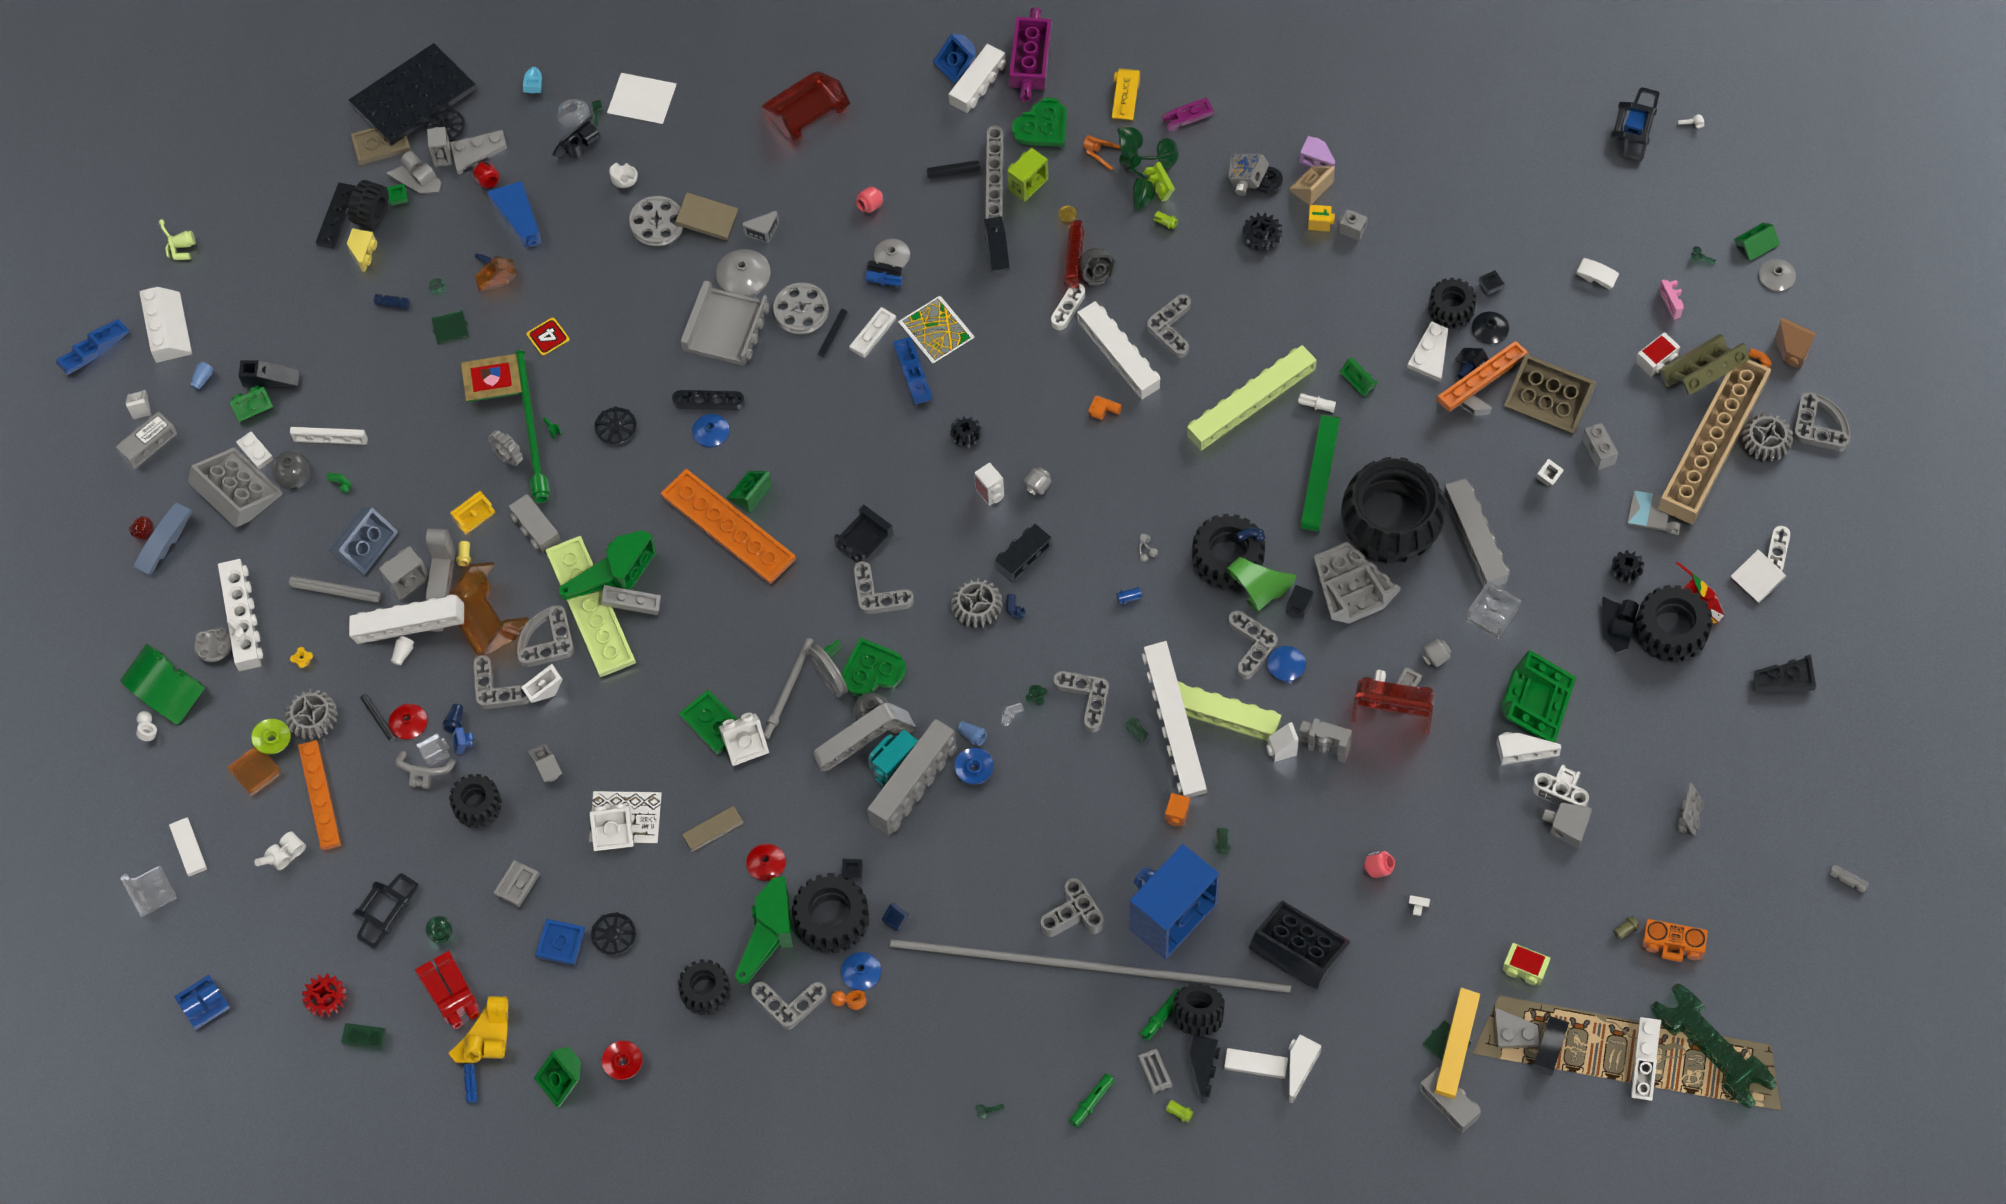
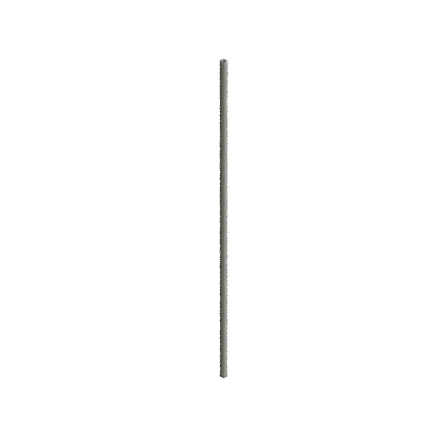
[890,939,1291,993]

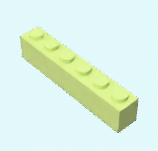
[1178,681,1281,741]

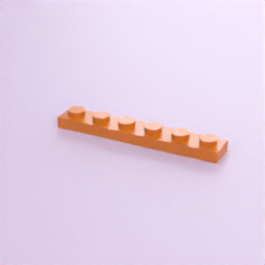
[1436,341,1529,412]
[298,740,341,851]

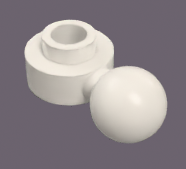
[136,711,157,741]

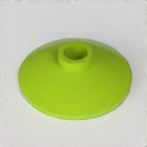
[251,719,291,754]

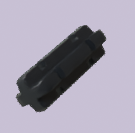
[867,260,902,277]

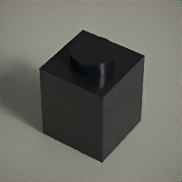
[1286,585,1313,619]

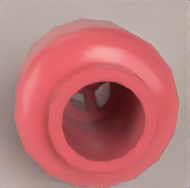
[856,186,883,213]
[1364,851,1395,878]

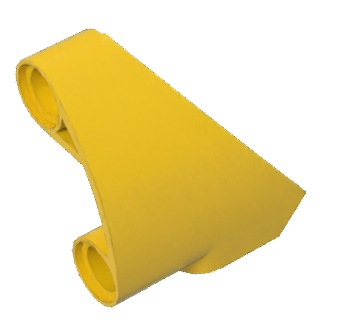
[448,996,508,1063]

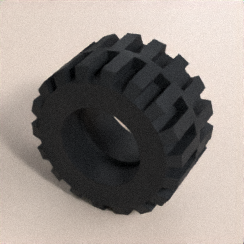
[348,180,389,229]
[1428,277,1476,329]
[449,774,502,828]
[678,959,731,1015]
[1172,984,1225,1037]

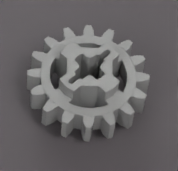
[488,430,523,466]

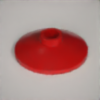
[389,704,428,740]
[746,844,786,881]
[602,1041,643,1080]

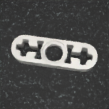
[1051,283,1085,330]
[1767,526,1790,571]

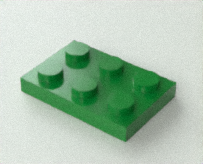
[679,689,738,755]

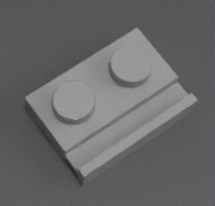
[494,860,540,908]

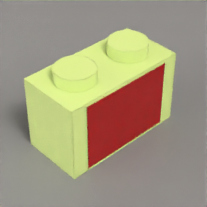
[1502,943,1551,986]

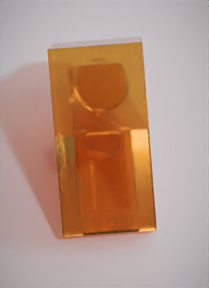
[475,256,517,292]

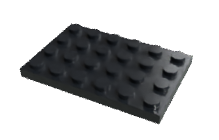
[349,43,477,146]

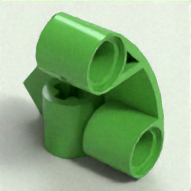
[1226,557,1297,612]

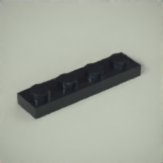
[316,182,356,249]

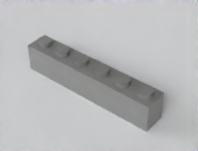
[1444,478,1510,590]

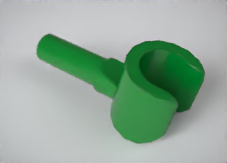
[543,417,562,439]

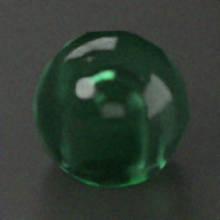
[425,916,453,943]

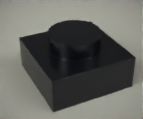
[1479,270,1504,295]
[842,859,863,881]

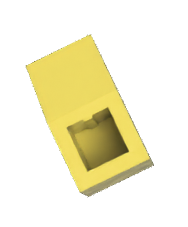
[347,228,377,272]

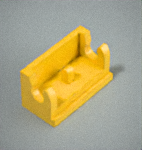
[450,491,495,535]

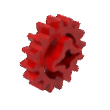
[302,974,347,1018]

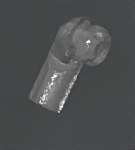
[1000,703,1024,725]

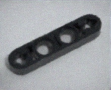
[672,390,745,410]

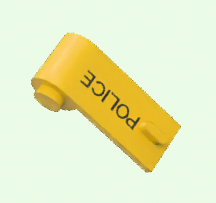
[1112,68,1140,121]

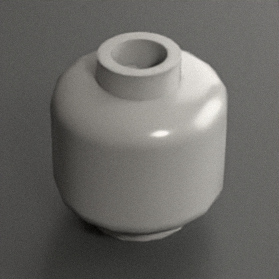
[1024,467,1051,496]
[1422,638,1452,667]

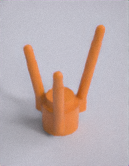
[1083,135,1120,170]

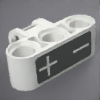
[1532,764,1589,807]

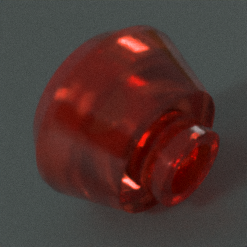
[129,516,154,540]

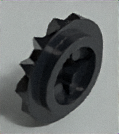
[1258,166,1283,193]

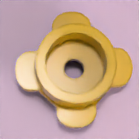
[290,647,313,668]

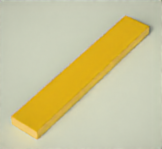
[1434,988,1480,1099]

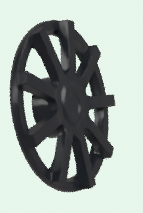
[426,108,466,142]
[595,406,637,445]
[591,912,636,955]

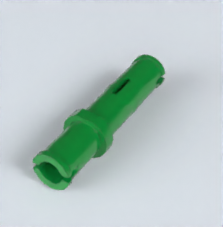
[1139,988,1180,1042]
[1068,1073,1115,1128]

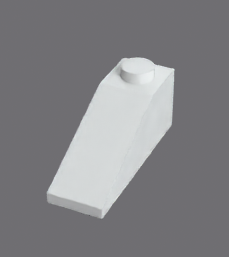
[1497,732,1561,765]
[1288,1035,1322,1103]

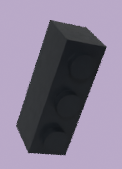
[995,524,1052,583]

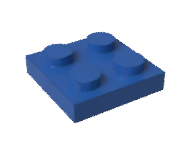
[535,919,586,966]

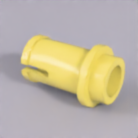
[456,541,471,567]

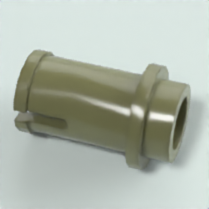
[1613,916,1640,940]

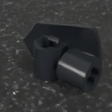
[552,115,600,158]
[1602,597,1639,654]

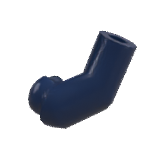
[1236,527,1266,542]
[1006,594,1026,619]

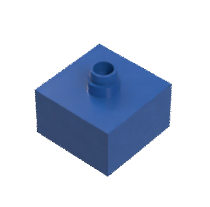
[1129,844,1220,960]

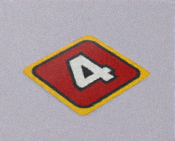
[526,317,570,355]

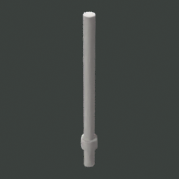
[764,638,814,740]

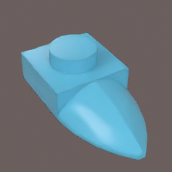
[523,67,542,94]

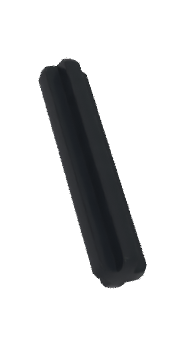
[927,160,980,178]

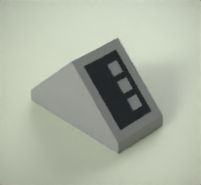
[742,211,779,243]

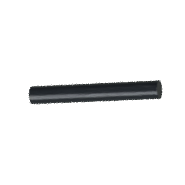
[818,309,848,357]
[360,694,396,742]

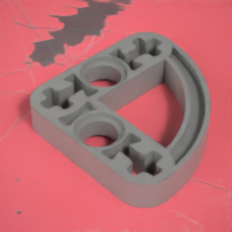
[1794,392,1850,451]
[517,605,574,667]

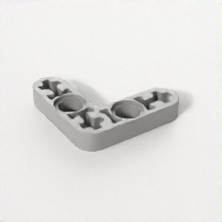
[1147,294,1191,358]
[854,561,914,614]
[1229,611,1277,679]
[473,655,531,709]
[1054,671,1109,732]
[751,982,827,1030]

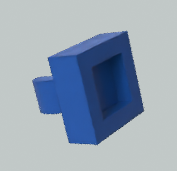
[452,727,474,754]

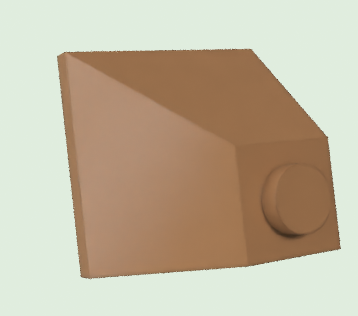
[1774,318,1816,369]

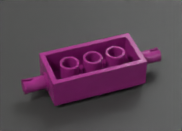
[1009,7,1052,102]

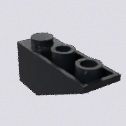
[239,360,300,387]
[1189,1035,1221,1103]

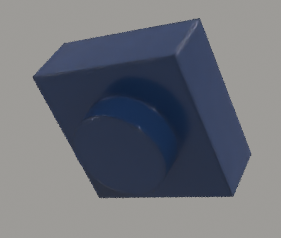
[882,902,909,931]

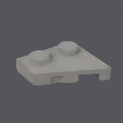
[1495,1009,1540,1049]

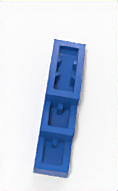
[56,319,129,375]
[893,337,933,405]

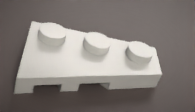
[1407,321,1448,382]

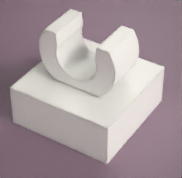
[1409,895,1430,916]

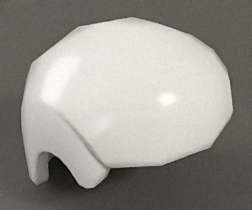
[609,163,638,188]

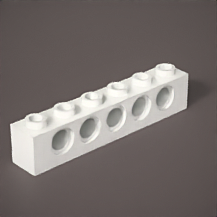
[218,559,263,671]

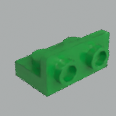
[229,386,273,422]

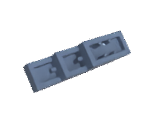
[133,502,193,575]

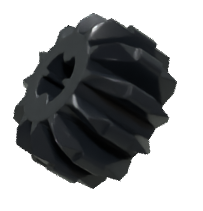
[950,416,982,447]
[1611,550,1645,583]

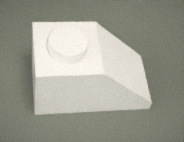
[1266,722,1299,762]

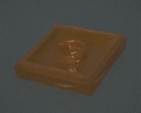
[227,747,282,797]

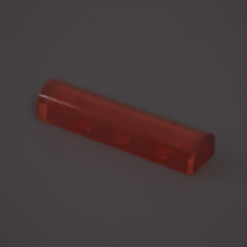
[1064,220,1085,288]

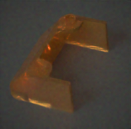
[449,562,529,656]

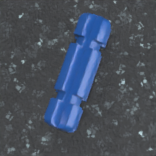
[463,1063,477,1103]

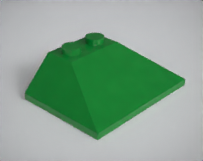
[1500,650,1576,743]

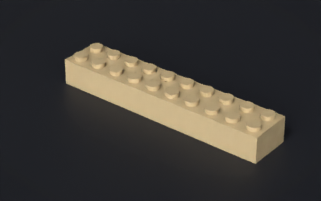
[1658,360,1772,525]

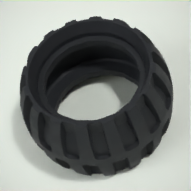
[1341,457,1445,564]

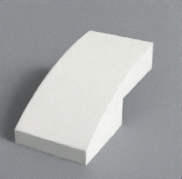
[1576,258,1619,290]

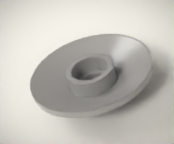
[874,239,910,268]
[1759,259,1796,292]

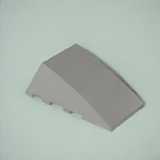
[1314,541,1400,624]

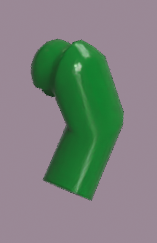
[326,472,352,493]

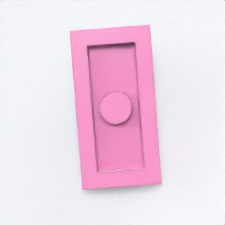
[1659,279,1684,319]

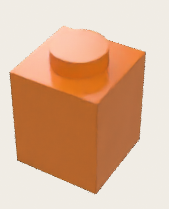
[1165,793,1190,826]

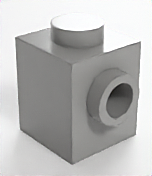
[1338,209,1368,241]

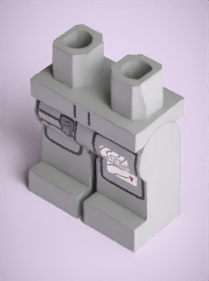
[1299,718,1352,763]

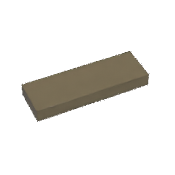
[682,806,744,852]

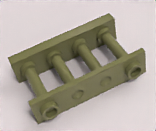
[1659,334,1750,395]

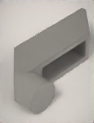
[1459,395,1492,416]

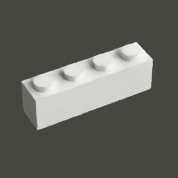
[949,44,1006,113]

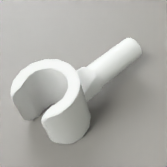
[1678,114,1705,129]
[226,619,246,642]

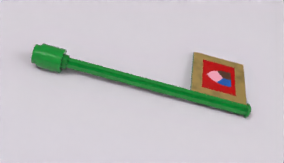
[461,350,550,503]

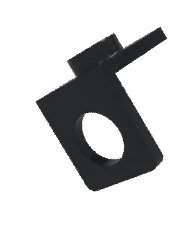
[1455,348,1489,369]

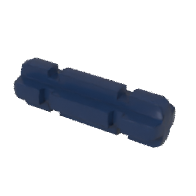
[374,294,410,309]

